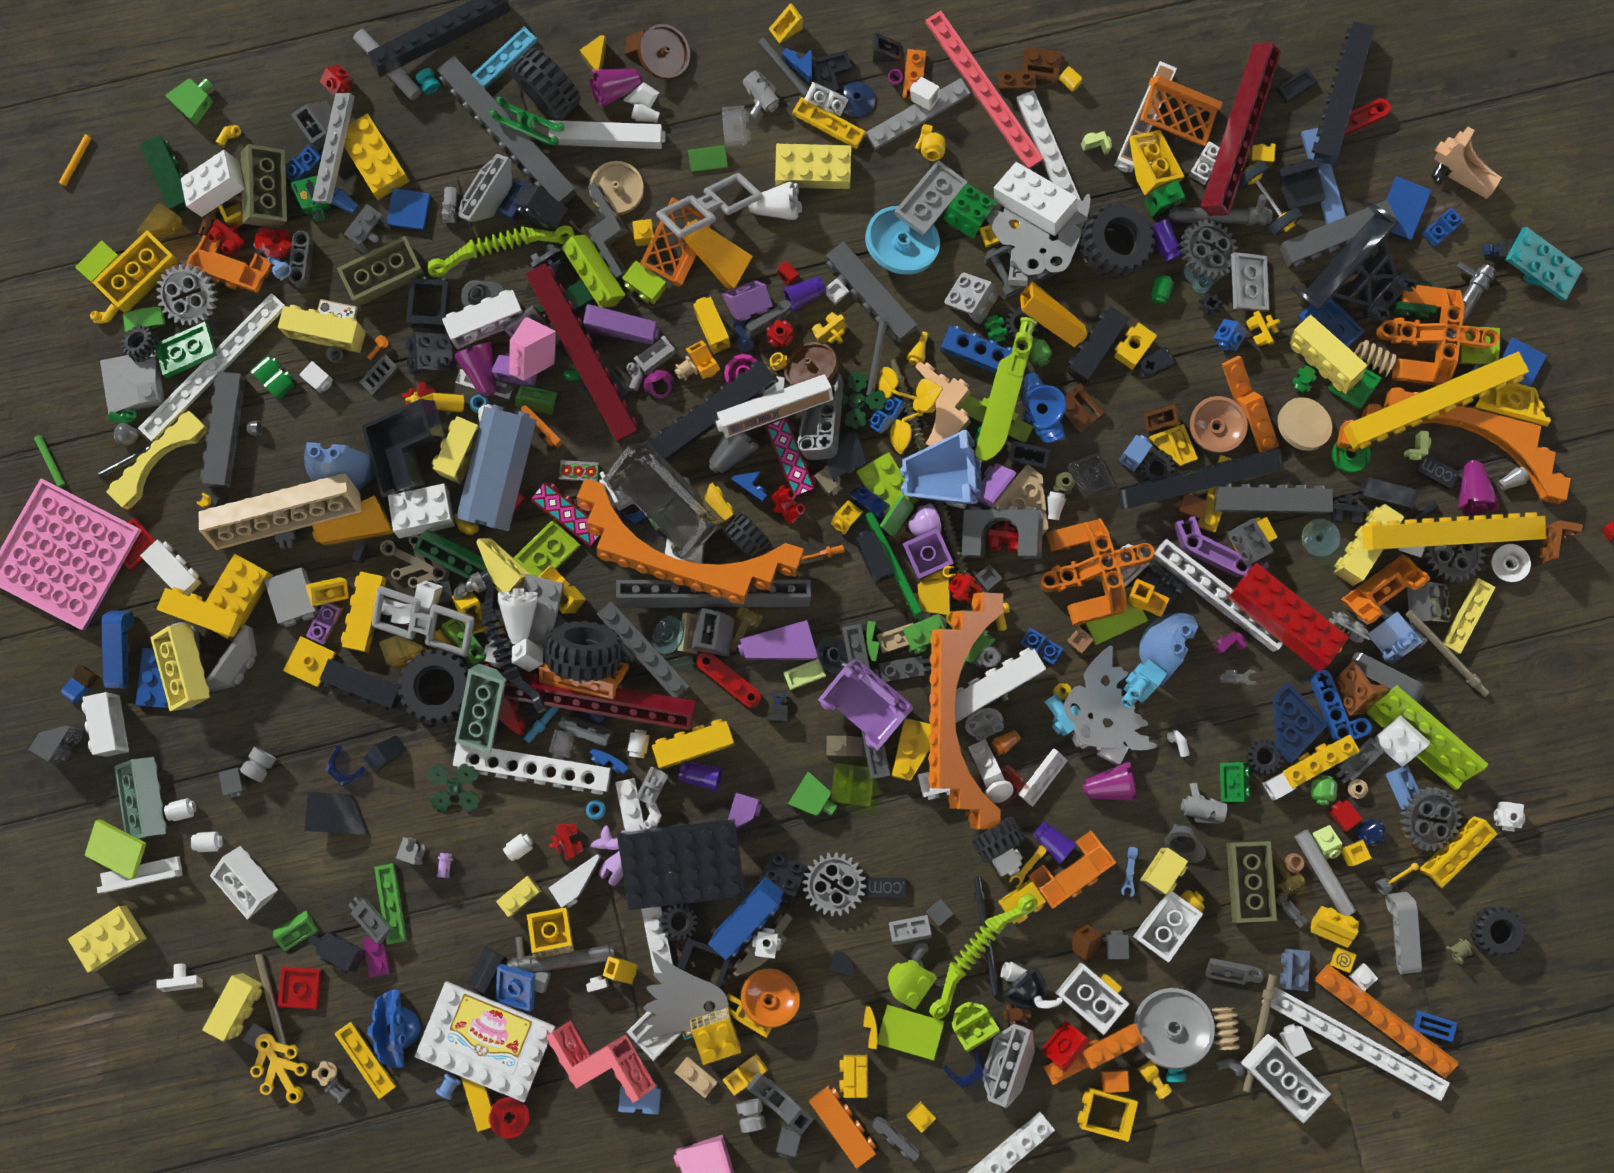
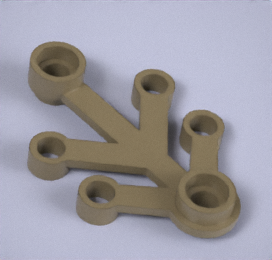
[380,535,449,589]

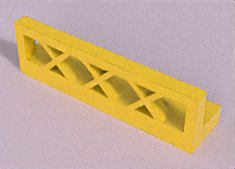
[1419,816,1497,888]

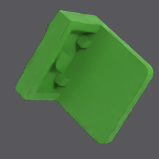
[903,614,945,655]

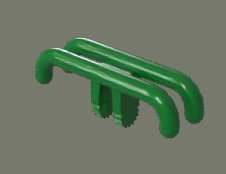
[490,96,565,145]

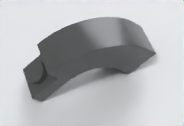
[746,1072,814,1135]

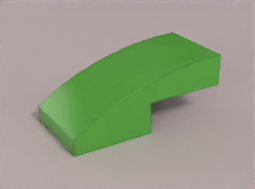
[123,306,165,332]
[866,621,880,663]

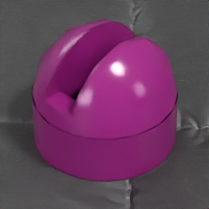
[888,69,903,85]

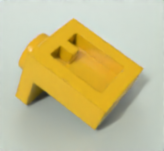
[831,500,863,534]

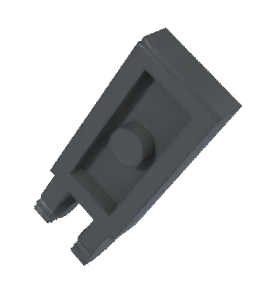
[745,300,791,339]
[872,1117,920,1161]

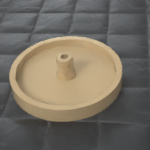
[589,161,644,215]
[1278,398,1332,451]

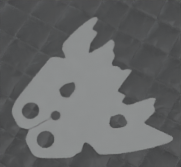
[986,194,1090,275]
[1064,645,1157,750]

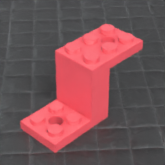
[546,1021,656,1103]

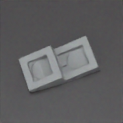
[1008,248,1030,286]

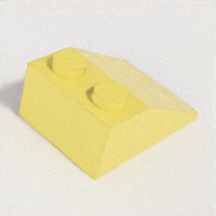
[476,538,531,592]

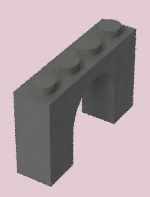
[962,507,1043,559]

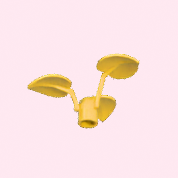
[877,367,943,454]

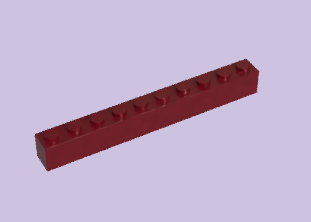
[1201,42,1281,216]
[525,263,638,443]
[502,671,696,730]

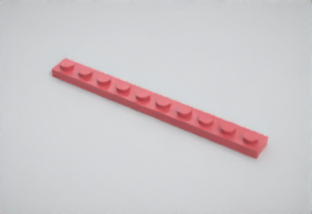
[925,10,1044,169]

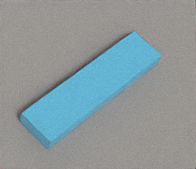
[472,27,537,90]

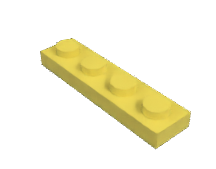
[1443,578,1495,654]

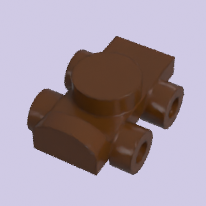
[1002,1004,1031,1025]

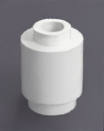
[628,729,650,758]
[164,798,196,821]
[191,832,223,852]
[503,833,534,861]

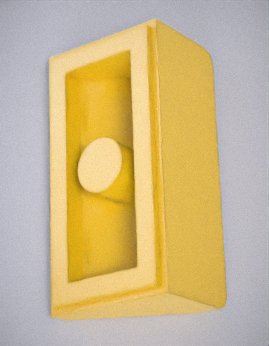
[306,577,349,606]

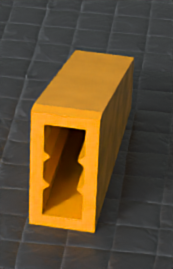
[683,219,752,290]
[1020,281,1087,348]
[312,495,394,546]

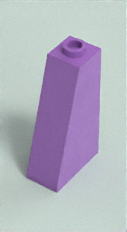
[583,304,660,344]
[738,620,818,660]

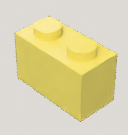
[496,876,542,917]

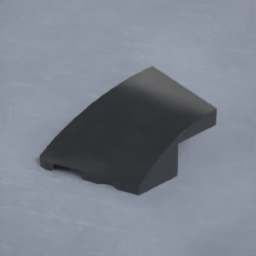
[825,427,866,482]
[304,792,367,835]

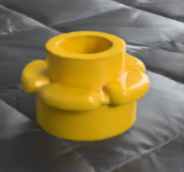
[769,352,787,371]

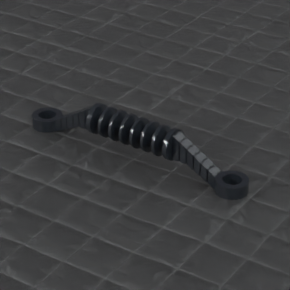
[480,570,547,714]

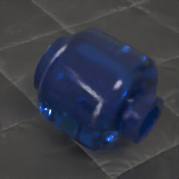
[1356,818,1387,847]

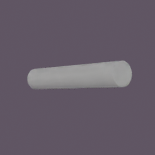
[353,29,422,100]
[1294,829,1356,916]

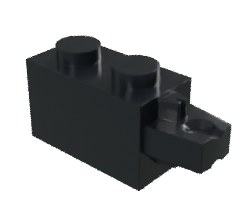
[308,932,366,974]

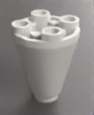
[749,182,802,220]
[498,588,538,644]

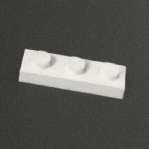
[1018,748,1068,807]

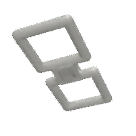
[656,173,763,238]
[372,586,475,658]

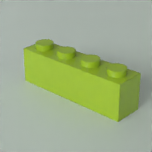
[562,235,625,308]

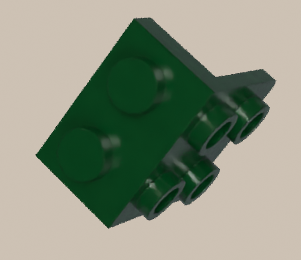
[1391,280,1436,320]

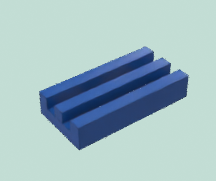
[1412,1011,1457,1042]

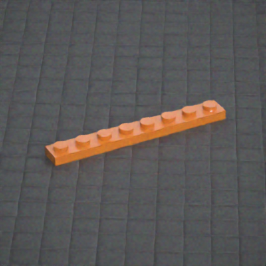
[1315,964,1458,1078]

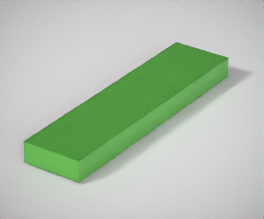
[374,863,407,945]

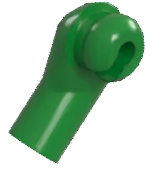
[563,369,582,381]
[107,409,137,424]

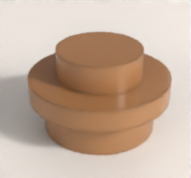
[1284,853,1304,873]

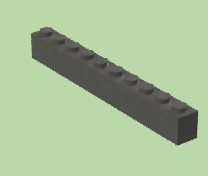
[437,55,577,205]
[616,580,811,608]

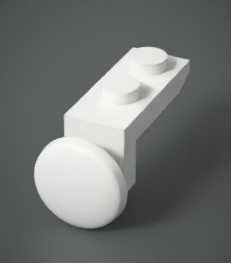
[968,739,1013,803]

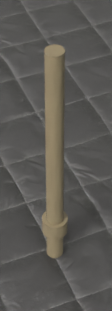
[1406,610,1489,697]
[255,953,291,1071]
[1243,974,1277,1092]

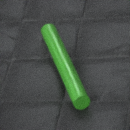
[34,435,65,488]

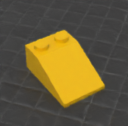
[1129,130,1185,196]

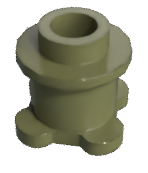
[1053,472,1075,495]
[1446,939,1473,964]

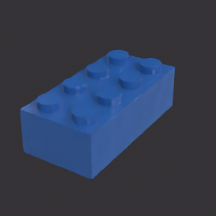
[708,877,784,960]

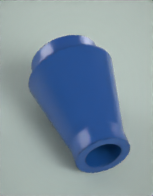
[332,188,359,214]

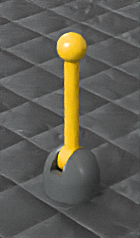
[1375,863,1419,896]

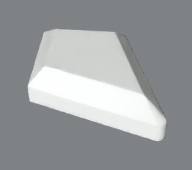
[624,82,659,108]

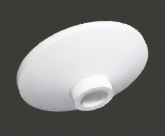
[1492,544,1531,582]

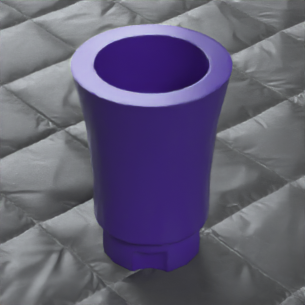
[1150,218,1183,262]
[783,276,826,312]
[679,762,722,792]
[1033,821,1077,864]

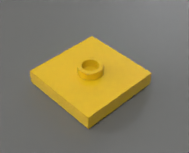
[283,636,336,687]

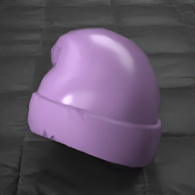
[908,503,941,537]

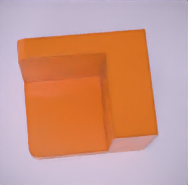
[1101,1069,1129,1093]

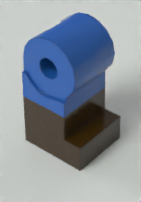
[61,664,99,704]

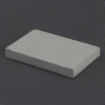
[1231,252,1269,312]

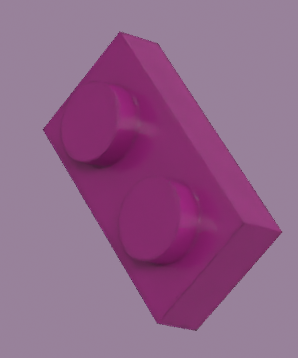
[362,937,390,978]

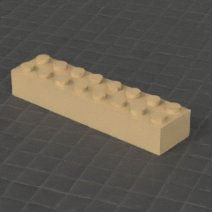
[199,473,361,550]

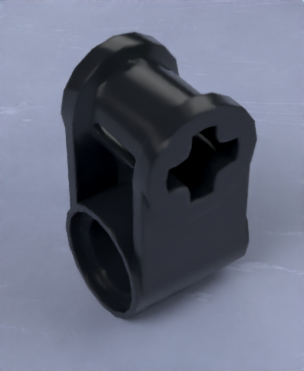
[1138,347,1177,379]

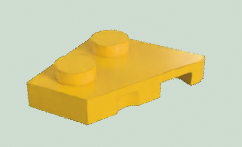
[1149,424,1198,467]

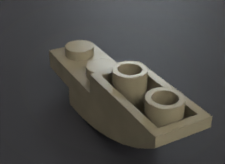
[733,913,793,976]

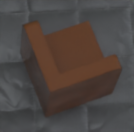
[1071,924,1102,960]

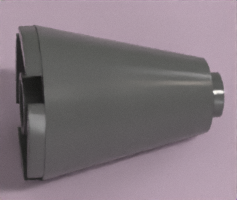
[709,431,760,474]

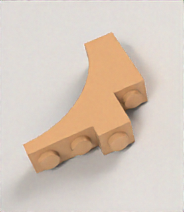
[1434,127,1502,199]
[915,361,971,447]

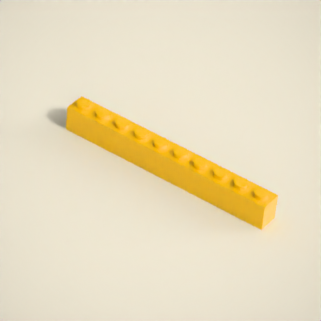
[1343,351,1529,449]
[1362,512,1546,550]

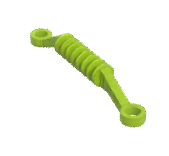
[428,225,575,277]
[929,894,1038,1020]

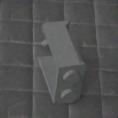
[344,204,391,255]

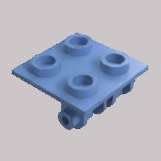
[1369,612,1423,664]

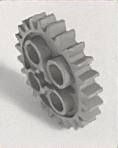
[156,263,218,326]
[803,852,866,916]

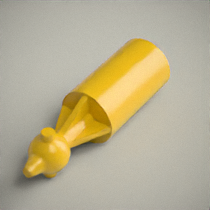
[405,392,464,412]

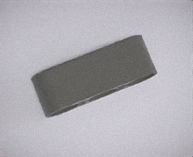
[288,231,314,288]

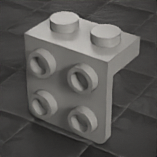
[944,273,1000,325]

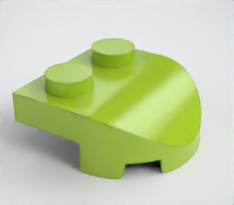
[888,960,937,1009]
[952,1002,1000,1052]

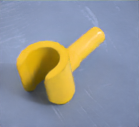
[915,124,933,150]

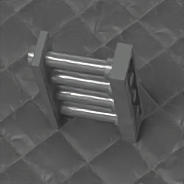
[984,236,1073,300]

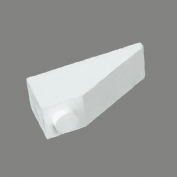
[549,854,601,908]

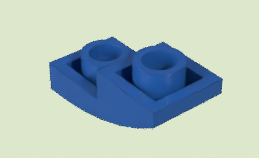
[285,145,322,182]
[1422,207,1464,247]
[868,395,906,433]
[1020,628,1064,666]
[590,749,630,774]

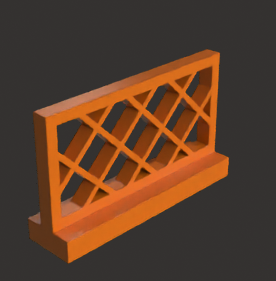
[1140,76,1223,146]
[640,198,711,287]
[539,662,629,700]

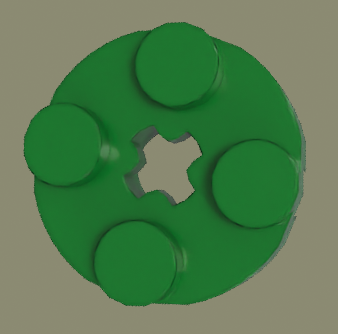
[1331,440,1371,473]

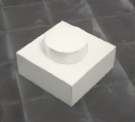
[1349,963,1378,991]
[586,976,609,992]

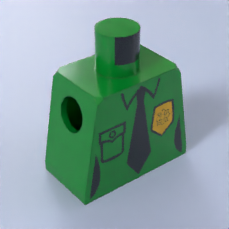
[291,176,332,222]
[1144,181,1185,218]

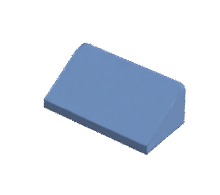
[1386,765,1419,809]

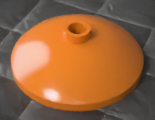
[741,969,800,1028]

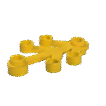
[250,1033,308,1104]

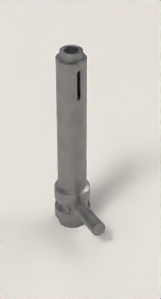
[1169,194,1272,226]
[1431,261,1496,354]
[507,937,615,973]

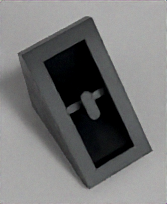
[872,33,901,62]
[364,735,407,773]

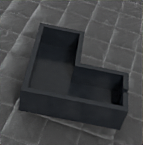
[362,399,445,498]

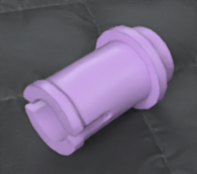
[437,853,453,878]

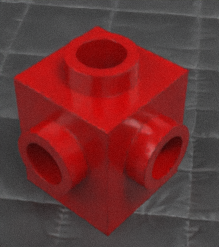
[320,64,354,97]
[766,319,794,350]
[948,573,983,604]

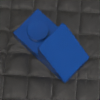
[782,48,812,84]
[732,472,767,504]

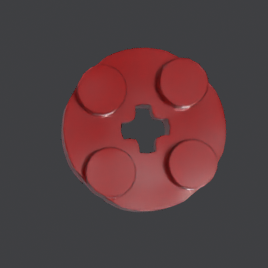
[254,227,292,258]
[488,1097,529,1139]

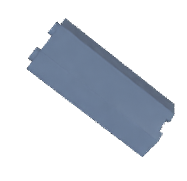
[456,405,536,531]

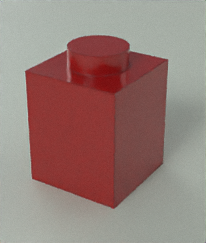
[1327,800,1362,831]

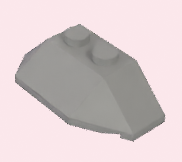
[458,154,512,222]
[205,624,257,692]
[982,1024,1035,1108]

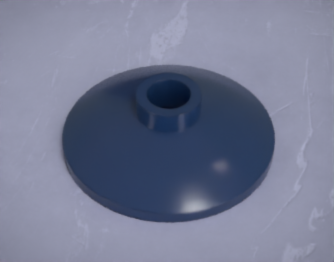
[840,82,875,118]

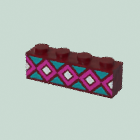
[766,418,817,499]
[531,482,601,549]

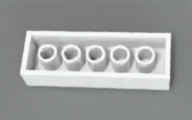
[954,648,1047,723]

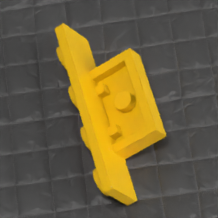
[1283,735,1360,788]

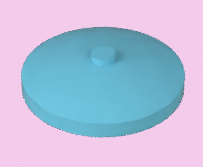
[865,206,940,274]

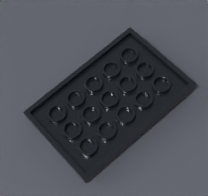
[617,819,746,910]

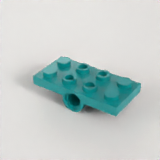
[1506,227,1583,301]

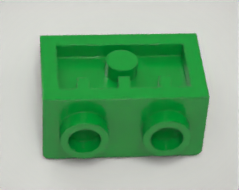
[1220,762,1252,802]

